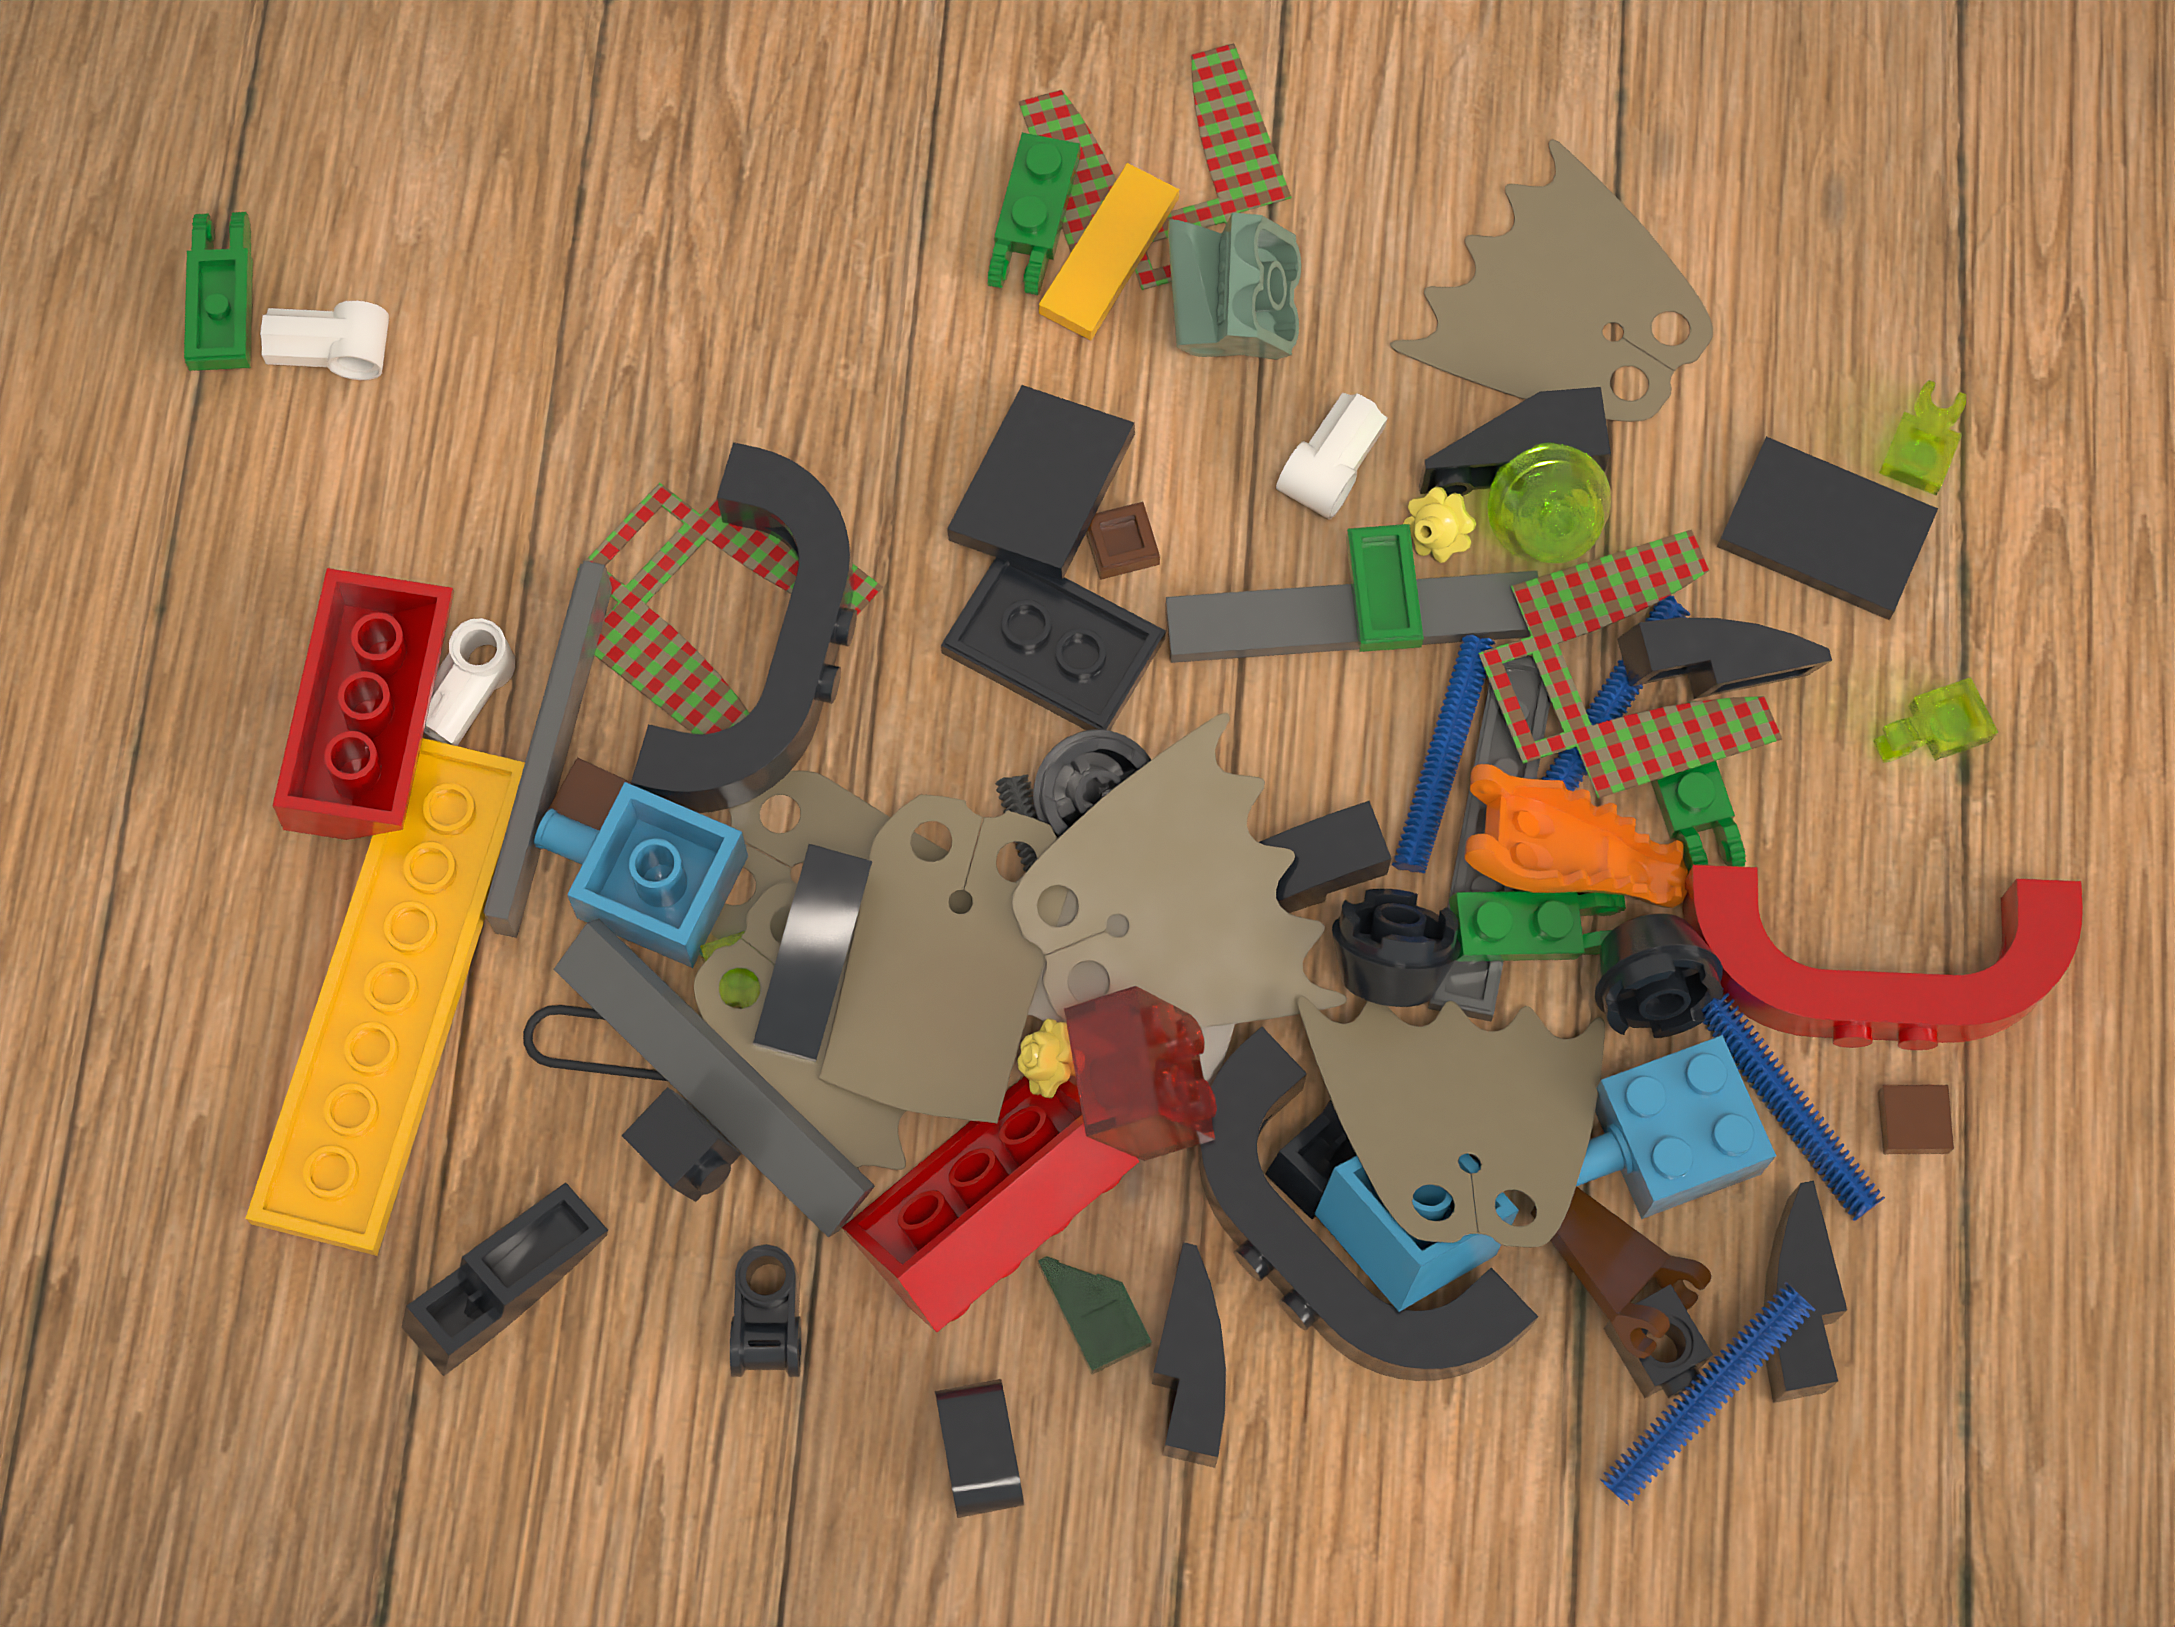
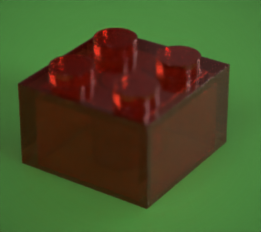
[1064,986,1217,1161]

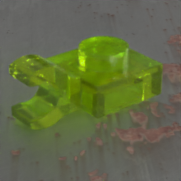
[1873,677,1998,763]

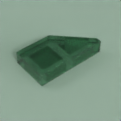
[1038,1256,1152,1375]

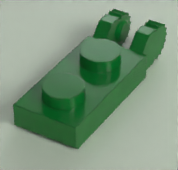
[987,132,1081,295]
[184,212,253,371]
[1651,701,1746,873]
[1449,891,1626,962]

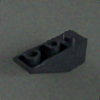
[1419,387,1611,497]

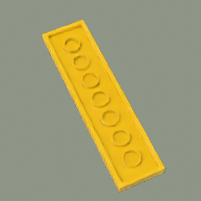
[245,738,525,1256]

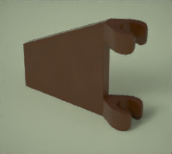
[1531,1186,1712,1358]

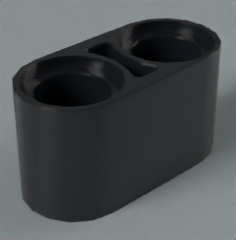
[935,1379,1024,1518]

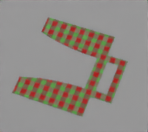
[1019,43,1292,290]
[577,482,883,734]
[1478,529,1782,798]

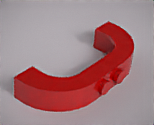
[1683,865,2083,1051]

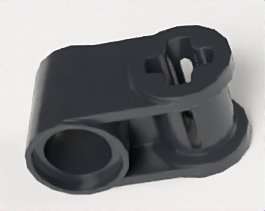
[730,1244,802,1377]

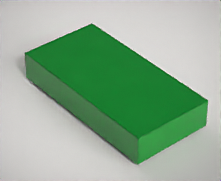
[1346,524,1424,652]

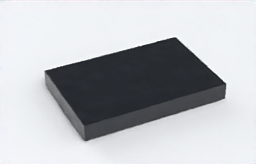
[947,385,1135,580]
[1717,436,1938,620]
[941,557,1166,731]

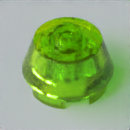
[1488,443,1611,563]

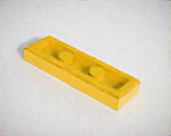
[1039,163,1180,341]

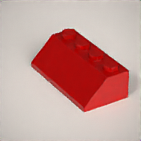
[272,568,454,840]
[842,1076,1140,1333]

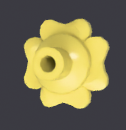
[1403,486,1476,563]
[1017,1018,1087,1098]

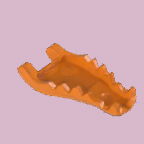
[1465,764,1688,908]

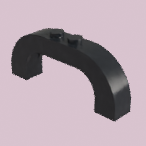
[631,442,857,813]
[1198,1027,1538,1381]

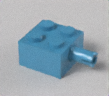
[534,782,748,968]
[1576,1035,1776,1219]
[1315,1154,1519,1312]

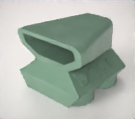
[1168,213,1301,360]

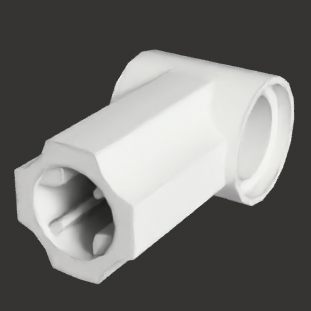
[260,301,389,380]
[1276,393,1387,520]
[424,618,515,746]

